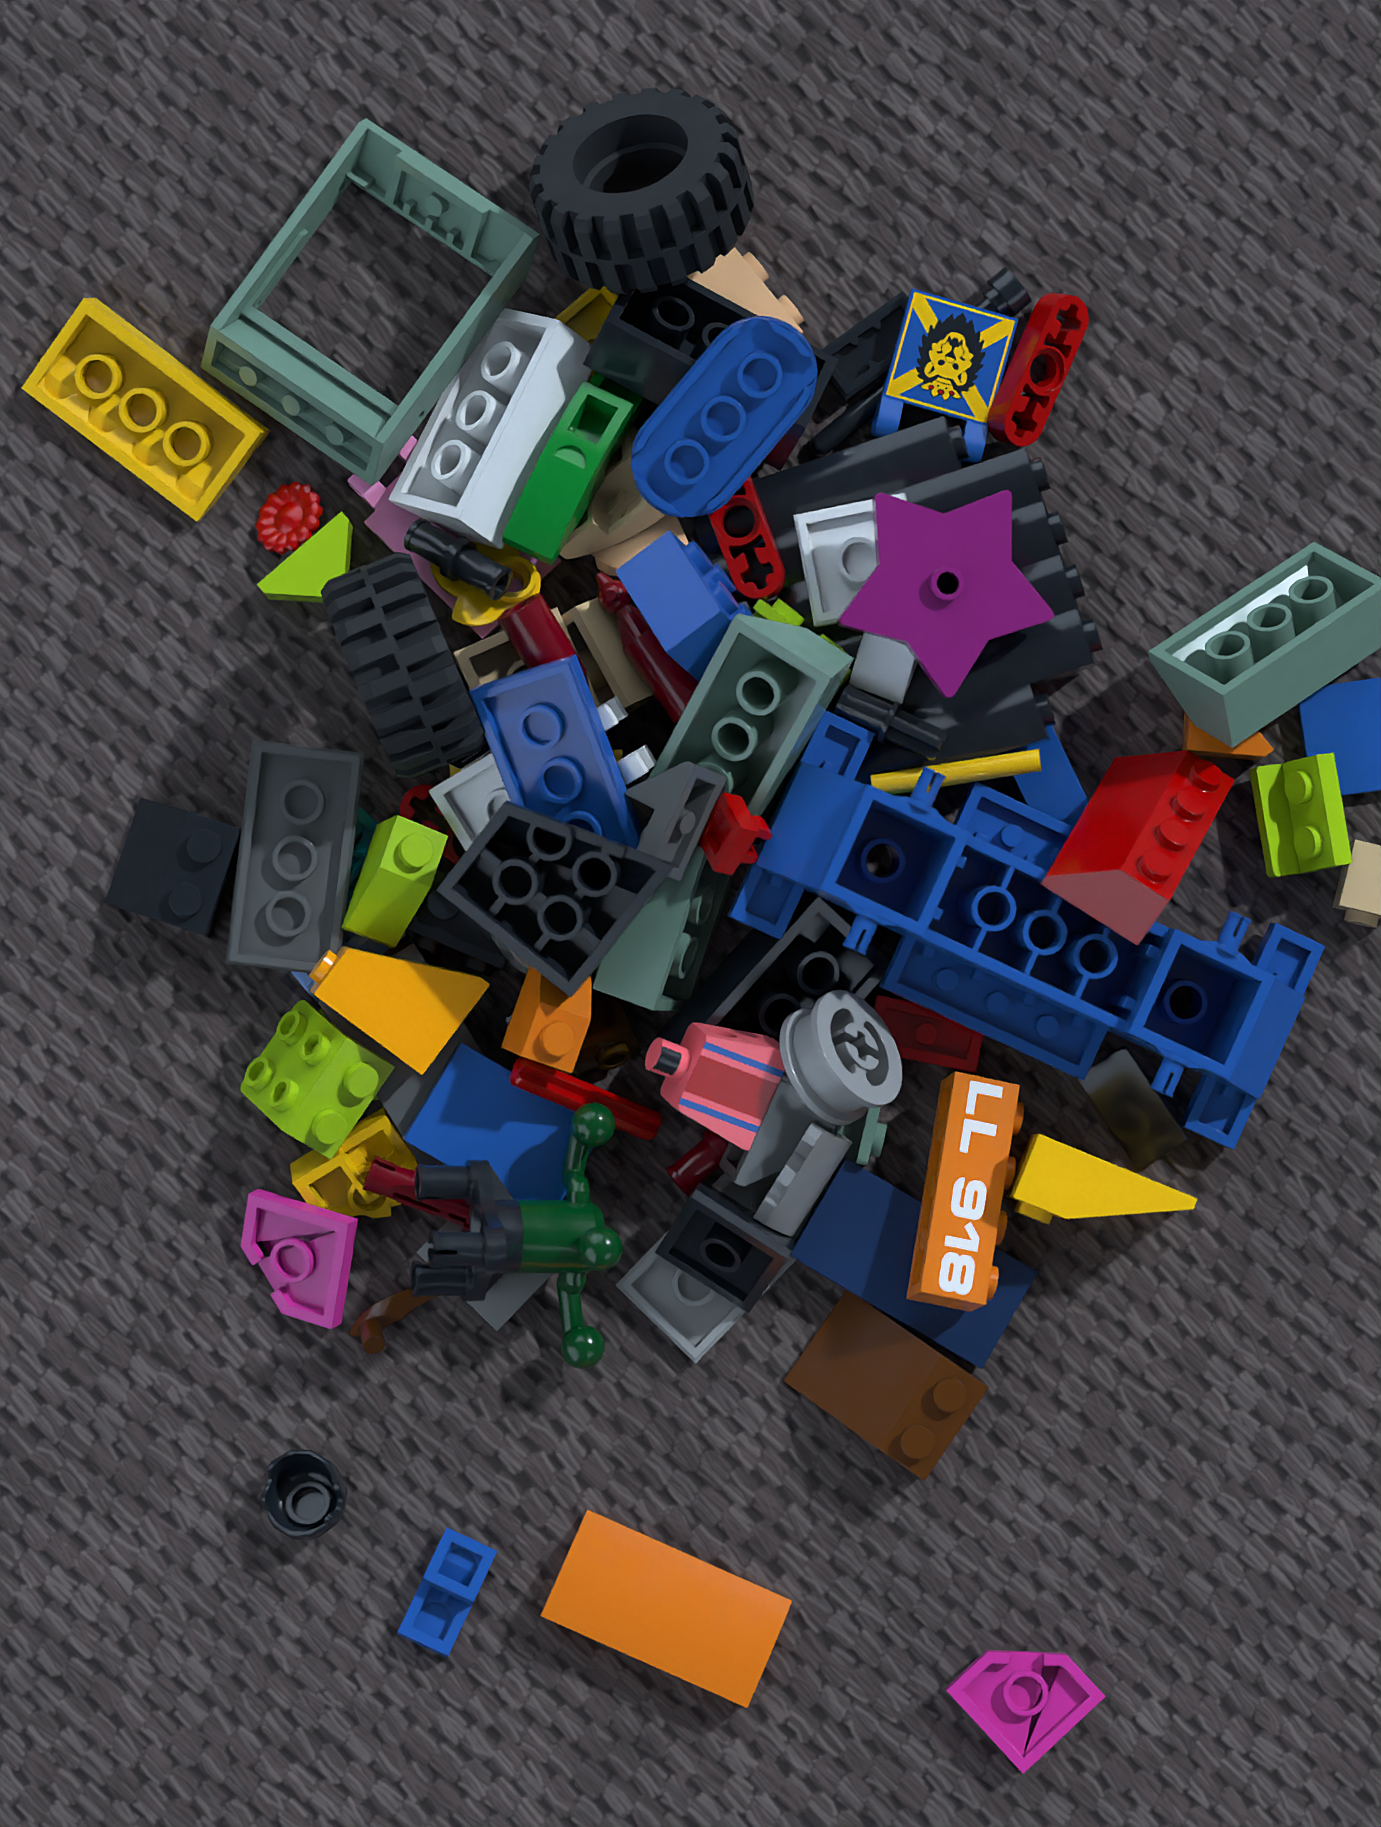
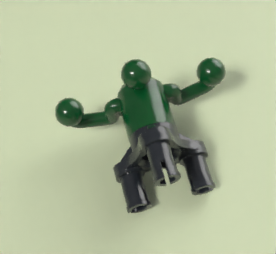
[410,1103,623,1369]

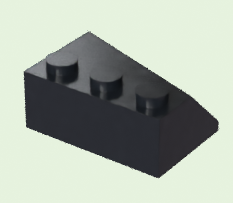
[437,800,676,997]

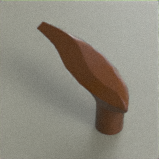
[349,1289,435,1354]

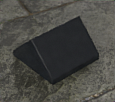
[655,1179,796,1313]

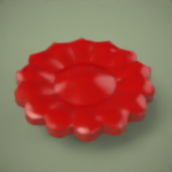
[255,481,323,555]

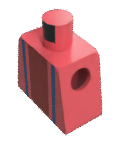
[645,1022,785,1151]

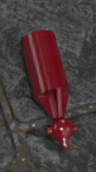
[595,572,699,725]
[497,593,611,746]

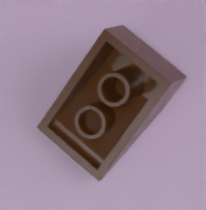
[783,1290,989,1481]

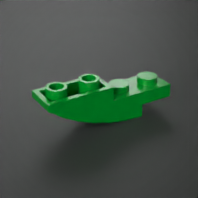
[502,372,648,566]

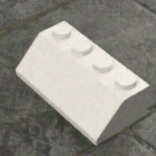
[388,308,592,549]

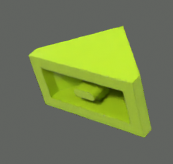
[257,511,353,603]

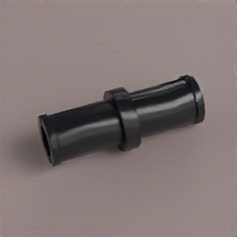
[404,518,513,601]

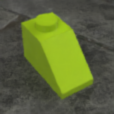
[341,815,448,948]

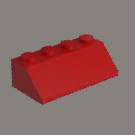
[1041,750,1235,946]

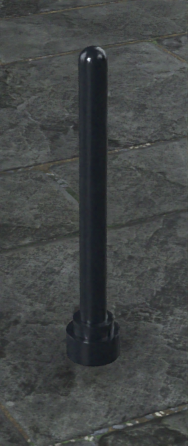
[809,267,1032,457]

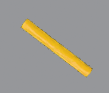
[870,749,1042,795]

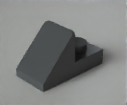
[625,761,727,881]

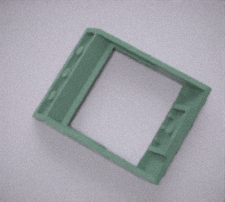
[201,118,540,486]

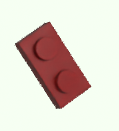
[874,995,983,1073]

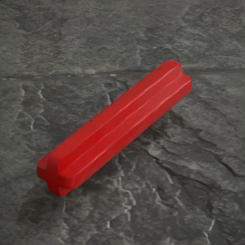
[509,1057,662,1140]

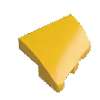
[290,1107,419,1219]

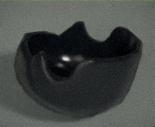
[260,1450,347,1540]

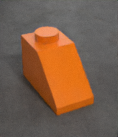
[501,965,592,1073]

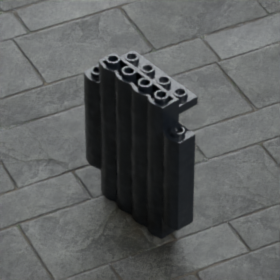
[692,416,1103,796]

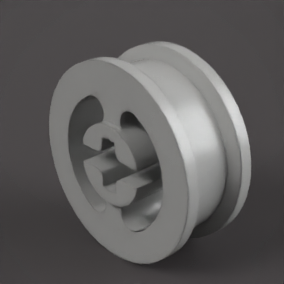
[779,990,902,1125]

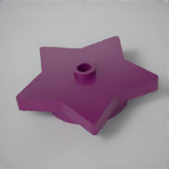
[837,490,1054,698]

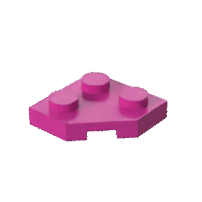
[241,1189,358,1329]
[945,1650,1106,1774]

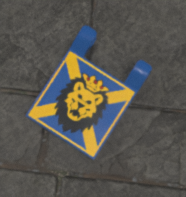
[870,288,1018,463]

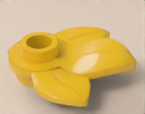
[430,541,541,627]

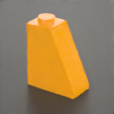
[309,946,490,1075]

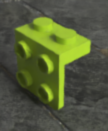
[240,1000,395,1159]

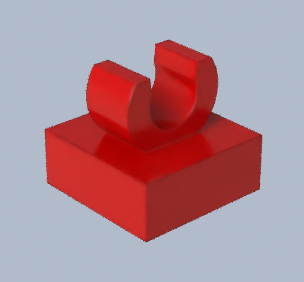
[699,792,772,875]

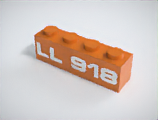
[906,1071,1024,1312]

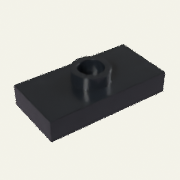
[821,291,908,403]

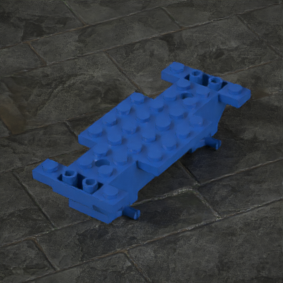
[727,710,1325,1150]

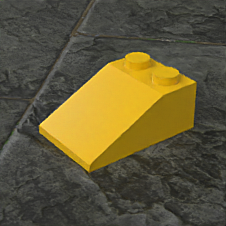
[1006,1134,1198,1225]

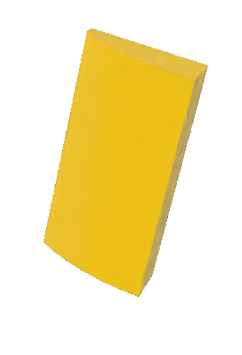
[21,298,271,522]

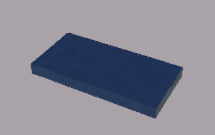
[789,1158,1038,1369]

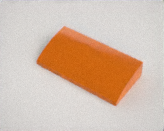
[541,1509,792,1708]

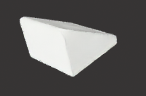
[849,633,918,704]

